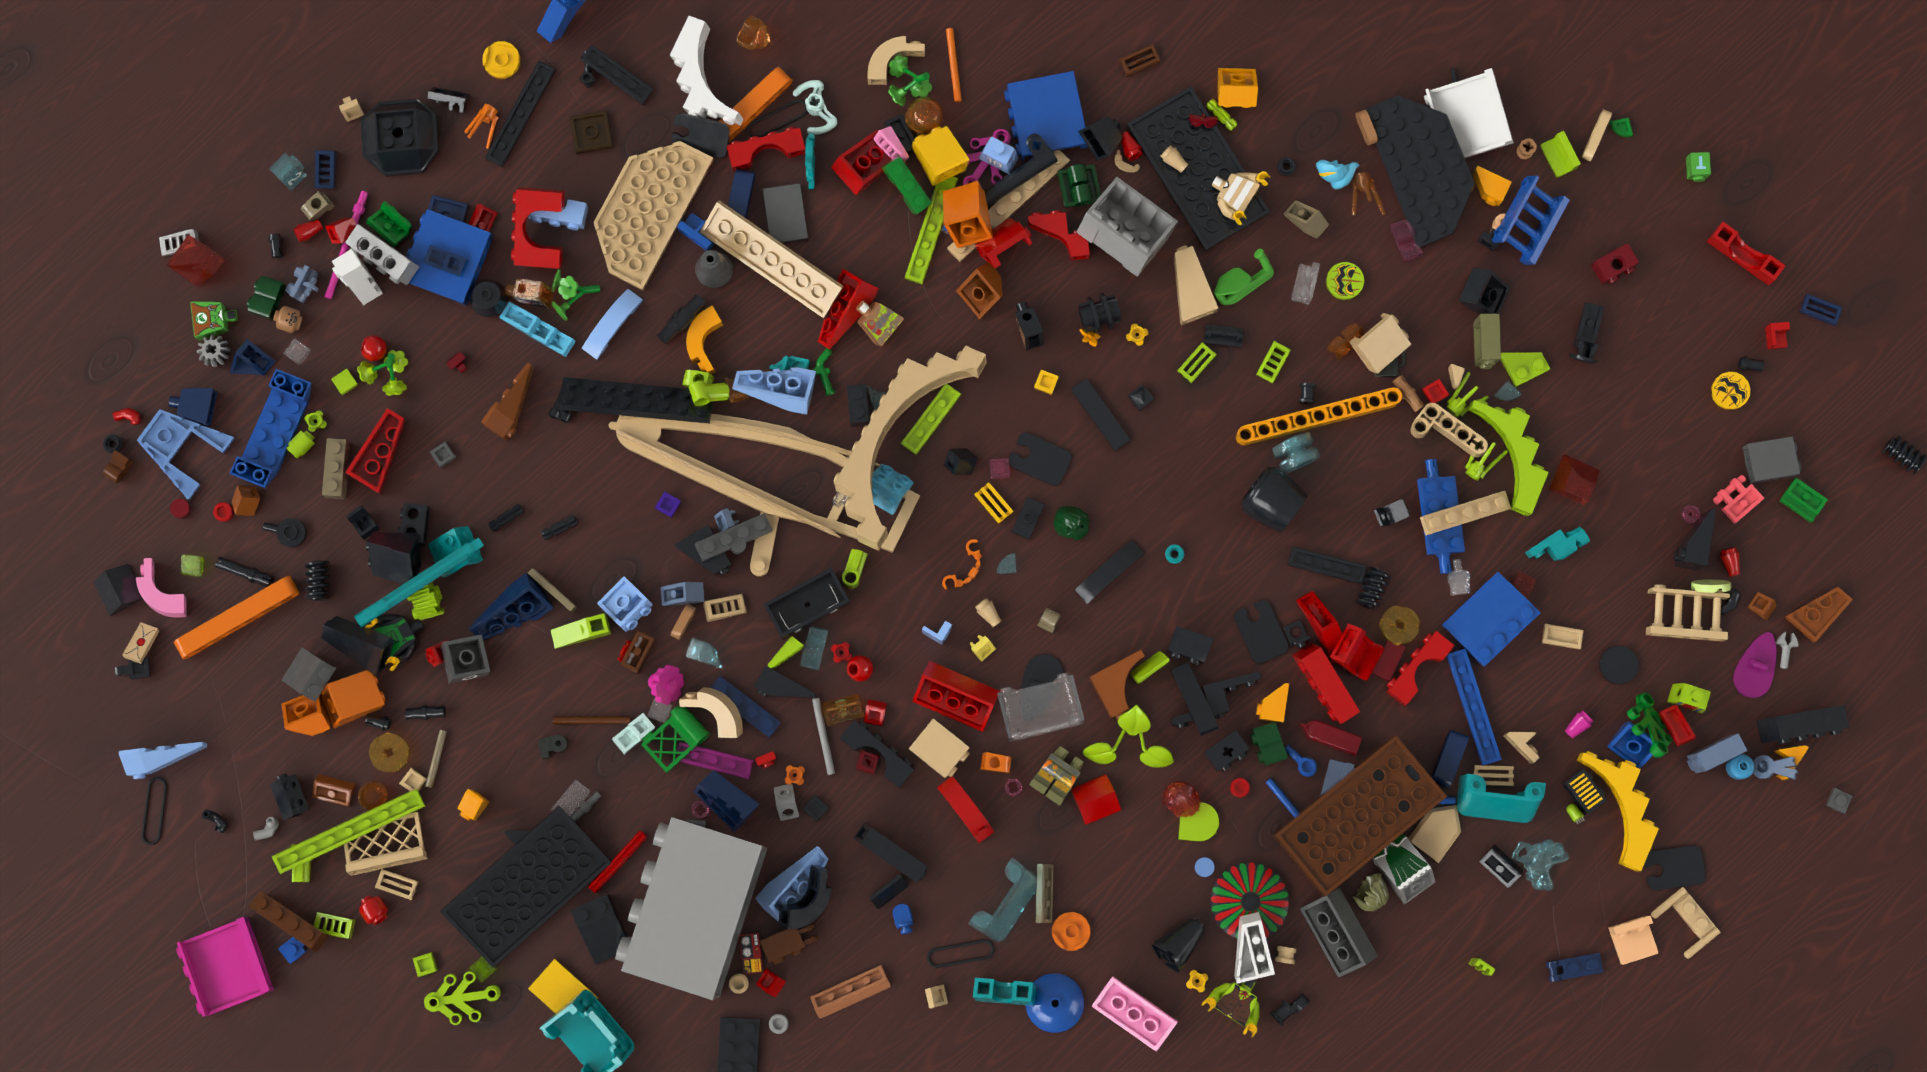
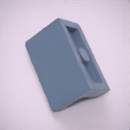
[1321,759,1354,794]

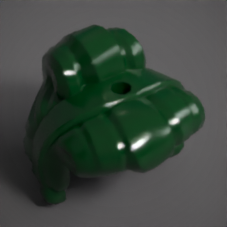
[1053,506,1090,540]

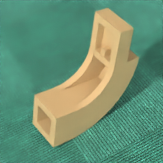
[868,36,925,85]
[679,687,743,738]

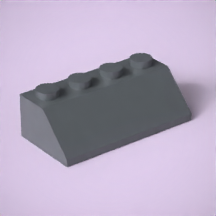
[1300,887,1378,978]

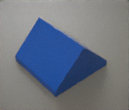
[1607,721,1653,769]

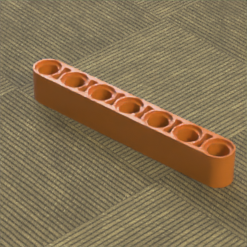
[174,576,300,659]

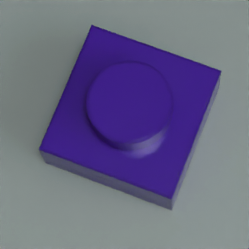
[655,491,681,518]

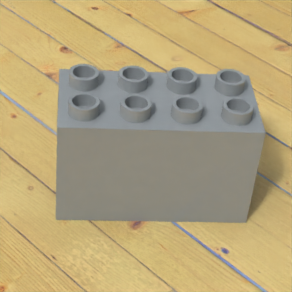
[615,817,768,1000]

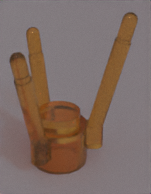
[1352,172,1386,216]

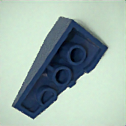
[469,572,554,640]

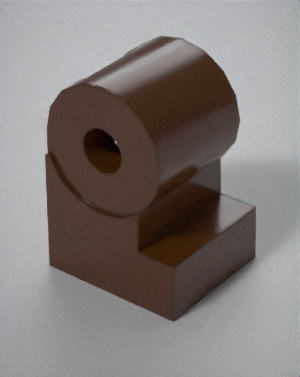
[103,450,134,484]

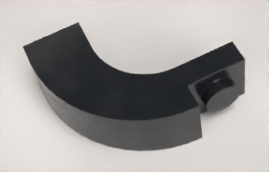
[778,865,832,929]

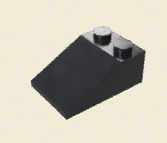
[1673,508,1716,571]
[570,894,627,964]

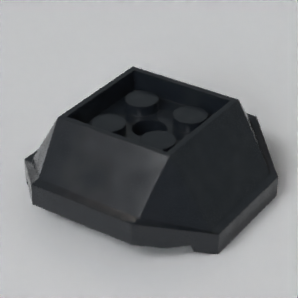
[360,99,439,177]

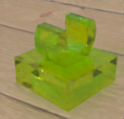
[468,956,497,983]

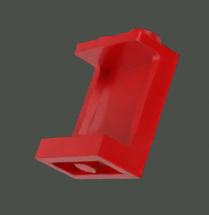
[974,217,1032,268]
[1330,624,1385,681]

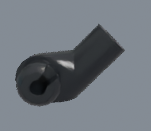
[1721,588,1741,615]

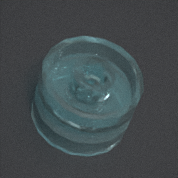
[1272,432,1321,473]

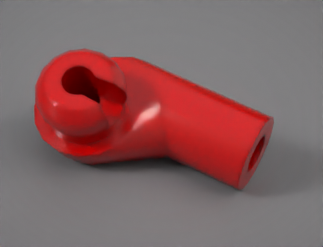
[112,408,141,425]

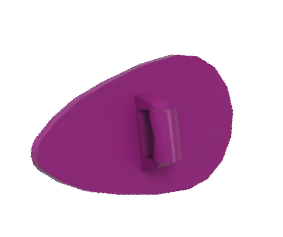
[1733,632,1777,698]

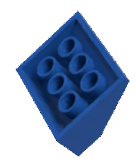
[1442,572,1540,667]

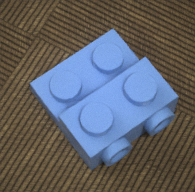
[597,577,653,632]

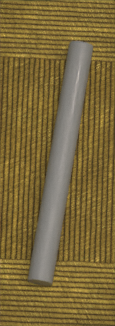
[812,698,835,775]

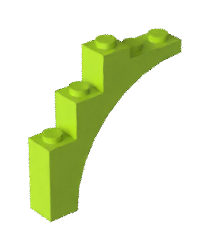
[1468,399,1549,516]

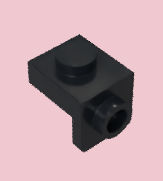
[346,506,379,540]

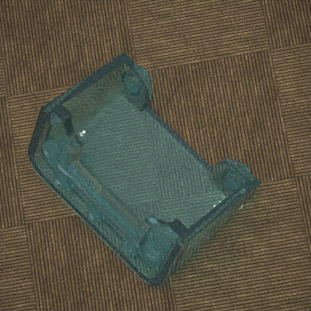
[968,858,1037,942]

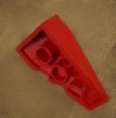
[818,269,879,349]

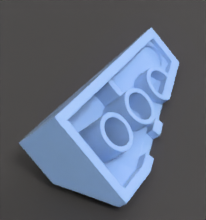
[732,367,816,415]
[119,742,207,779]
[755,846,828,921]

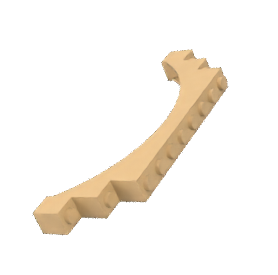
[834,346,987,551]

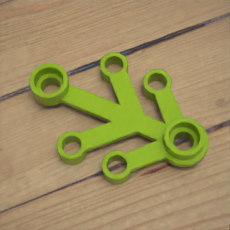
[424,971,501,1025]

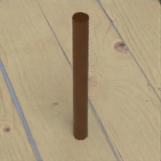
[553,716,631,724]

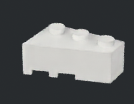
[332,249,383,305]
[1234,912,1275,983]

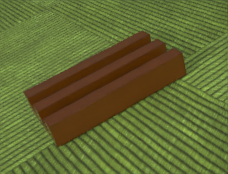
[1119,44,1161,77]

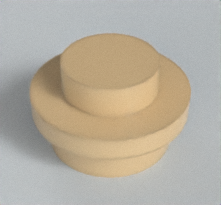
[729,974,749,993]

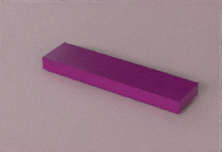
[676,741,754,779]

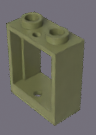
[1473,314,1501,370]

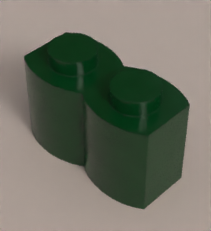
[247,275,286,320]
[1250,722,1288,767]

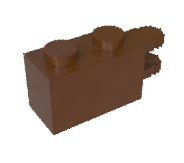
[760,924,819,965]

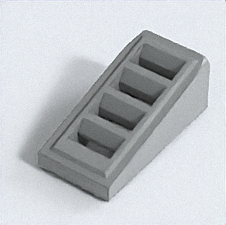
[159,229,200,257]

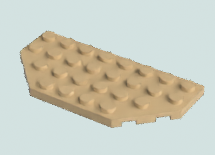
[594,141,714,290]

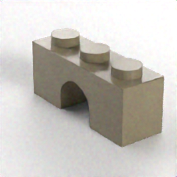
[322,438,351,500]

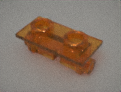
[1327,323,1365,361]

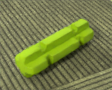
[1206,99,1237,131]

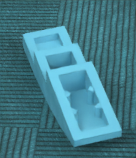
[499,302,576,357]

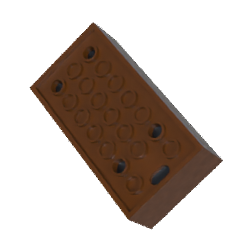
[1272,736,1447,896]

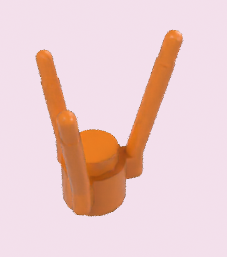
[464,104,499,149]

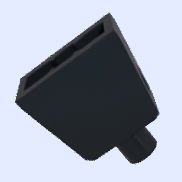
[1078,116,1122,161]

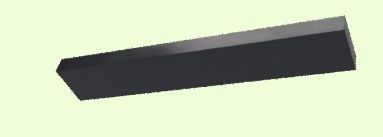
[485,60,556,168]

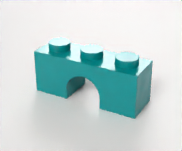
[973,978,1036,1006]

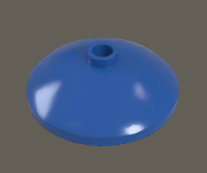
[1025,973,1084,1033]

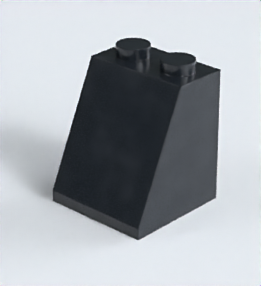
[366,532,422,584]

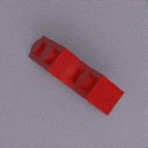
[1028,210,1090,261]

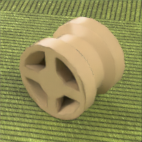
[1275,946,1297,964]

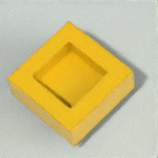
[1034,370,1059,395]

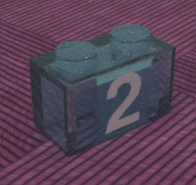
[269,153,307,191]

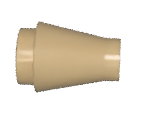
[1160,145,1188,173]
[975,598,1002,627]

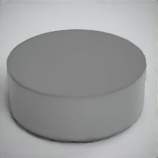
[769,1014,789,1034]

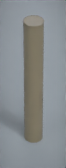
[425,730,447,788]

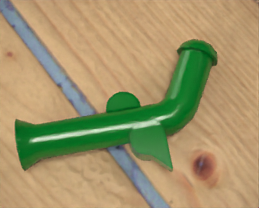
[812,348,836,396]

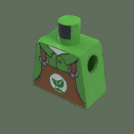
[190,302,238,341]

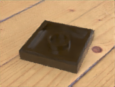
[569,110,613,154]

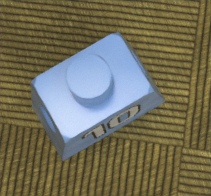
[978,137,1019,174]

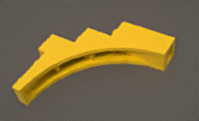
[1577,751,1659,872]

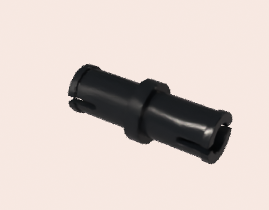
[405,705,446,720]

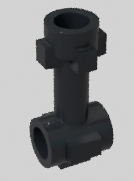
[580,51,595,88]

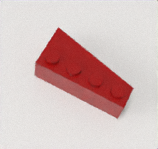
[345,408,406,495]

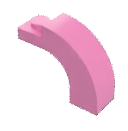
[136,558,187,617]

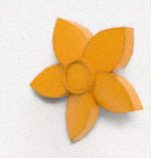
[1079,329,1101,347]

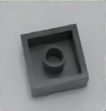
[440,634,490,684]

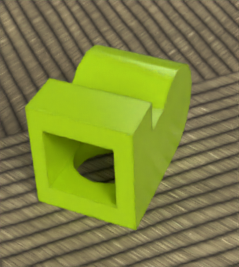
[682,370,715,388]

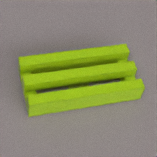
[1177,342,1217,384]
[1468,958,1495,976]

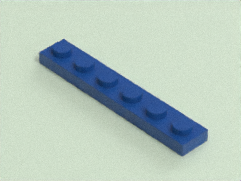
[1446,649,1502,766]

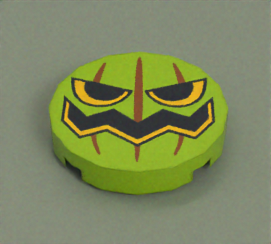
[1326,262,1364,300]

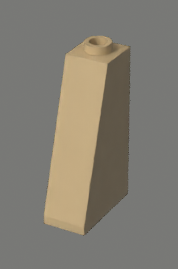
[1174,245,1218,326]

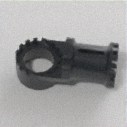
[1270,993,1310,1026]

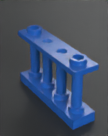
[1492,175,1570,265]

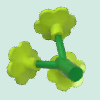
[357,350,408,396]

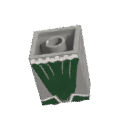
[1373,834,1435,905]

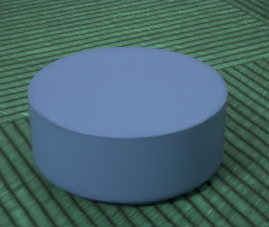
[1194,857,1214,877]

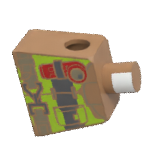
[856,301,904,346]

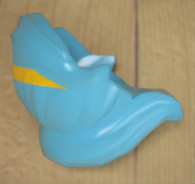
[1316,160,1359,190]

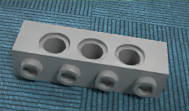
[345,224,420,285]

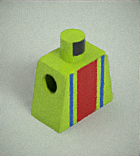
[1667,683,1711,714]

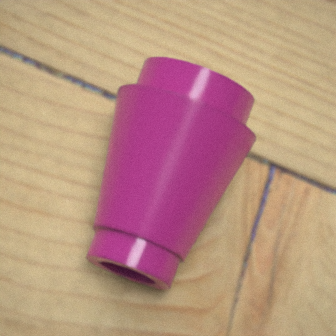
[1565,710,1594,739]

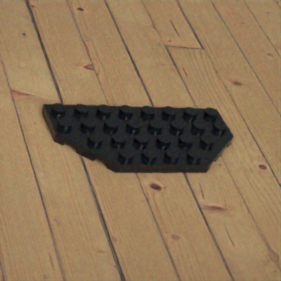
[1365,95,1475,249]

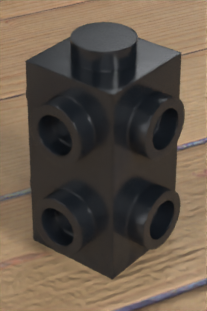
[270,773,309,820]

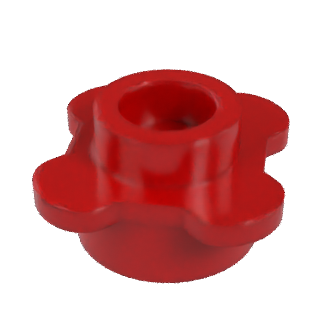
[831,642,852,663]

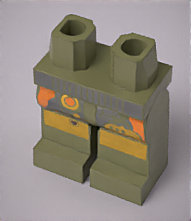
[1029,746,1084,806]

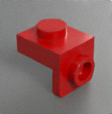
[425,639,448,667]

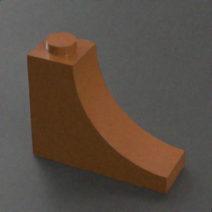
[1089,650,1145,720]

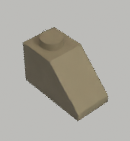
[1284,200,1329,239]

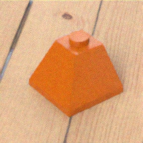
[282,695,330,736]

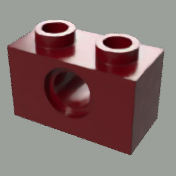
[1591,243,1639,285]

